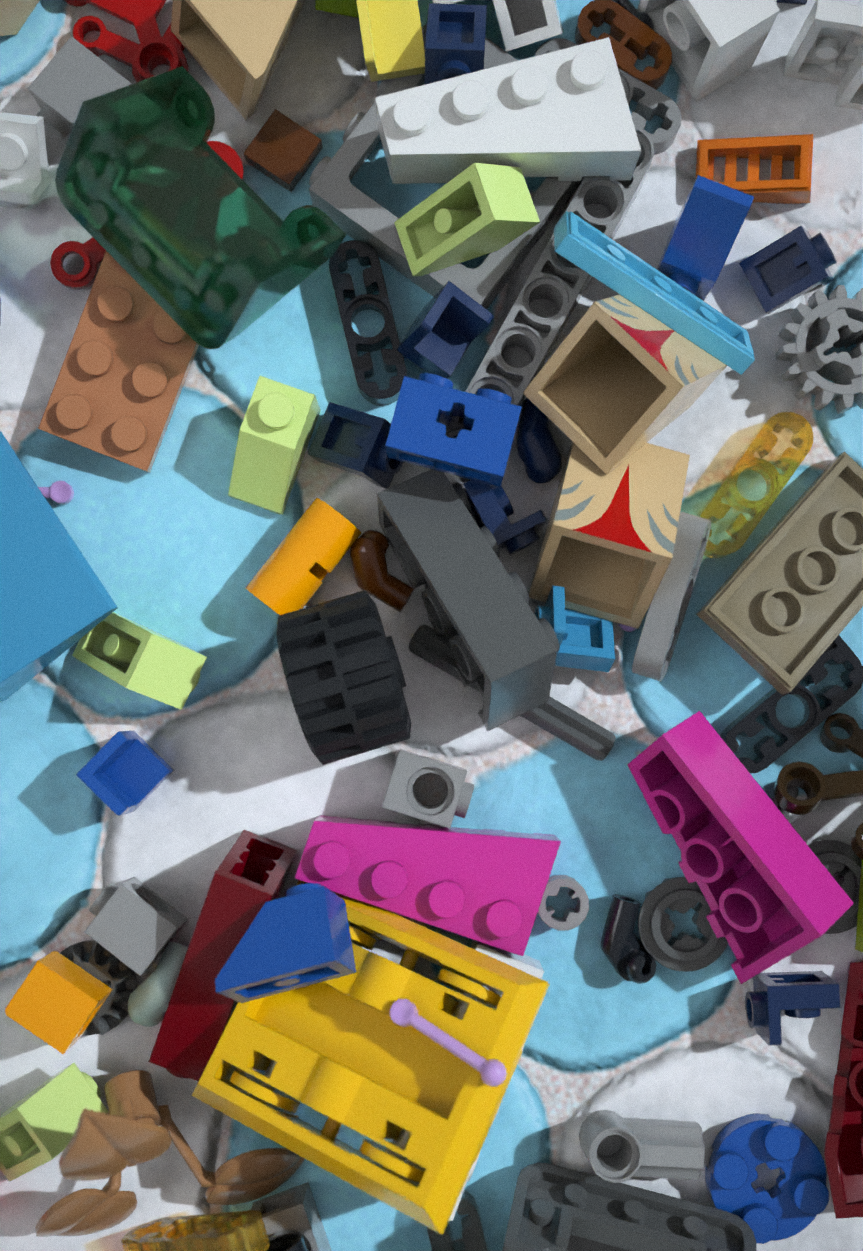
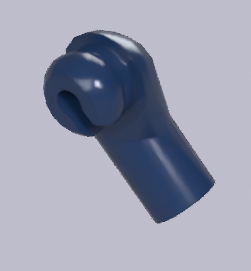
[516,398,562,484]

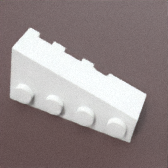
[375,37,641,184]

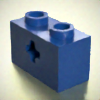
[385,373,522,487]

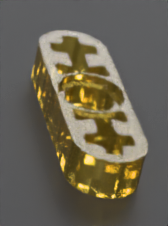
[698,412,813,558]
[121,1210,270,1251]

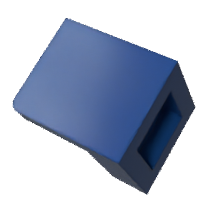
[76,731,174,816]

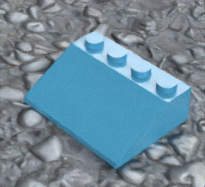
[0,431,118,702]

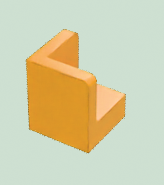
[5,951,113,1054]

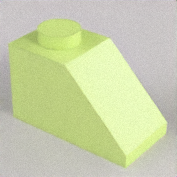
[394,162,540,276]
[228,376,321,515]
[72,612,207,710]
[0,1063,109,1182]

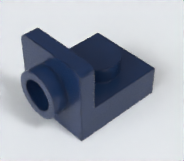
[425,3,487,85]
[739,225,837,314]
[308,402,404,489]
[462,480,547,555]
[745,971,840,1046]

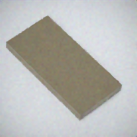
[696,452,863,695]

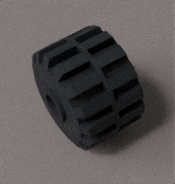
[277,590,411,765]

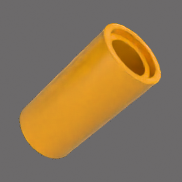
[245,497,361,615]

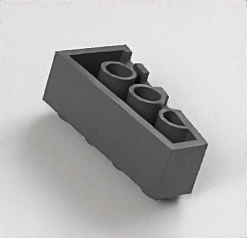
[377,469,560,731]

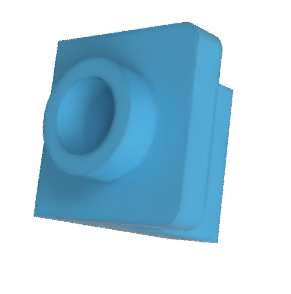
[534,585,615,672]

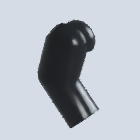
[600,894,657,984]

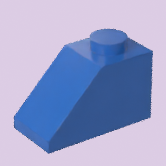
[657,175,754,300]
[215,883,357,1003]

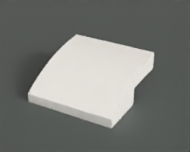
[783,0,863,111]

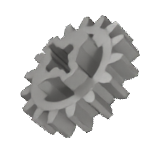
[776,285,863,414]

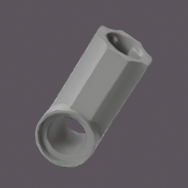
[579,1110,705,1183]

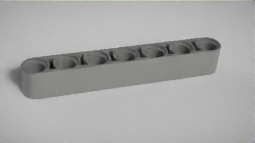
[444,126,654,486]

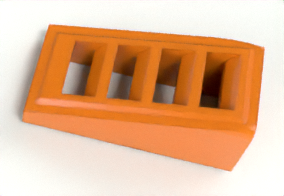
[696,134,813,204]

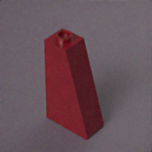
[149,830,297,1081]

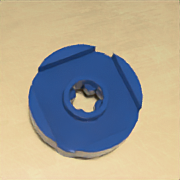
[705,1113,829,1244]

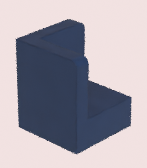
[396,281,494,379]

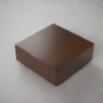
[243,109,323,192]

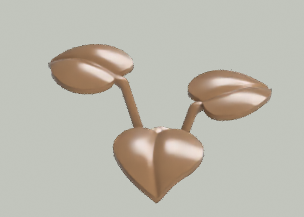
[35,1070,305,1237]

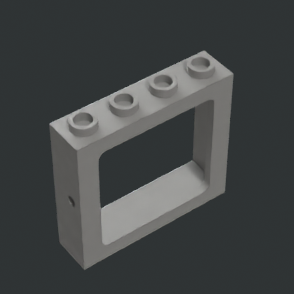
[309,24,585,309]

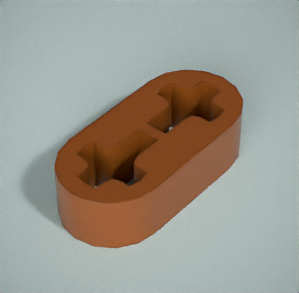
[575,0,672,90]

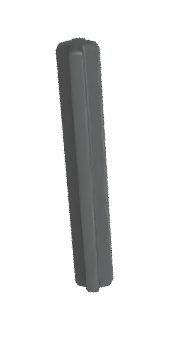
[408,624,616,761]

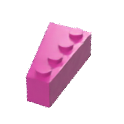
[627,711,854,984]
[295,815,561,956]

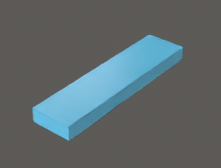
[554,211,755,375]

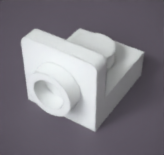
[0,112,50,209]

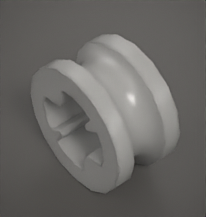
[538,875,589,931]

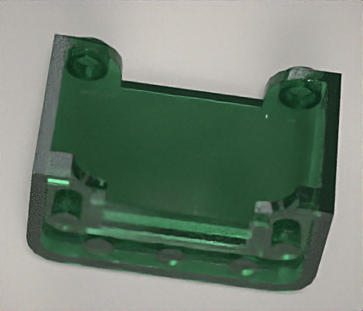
[55,66,346,349]

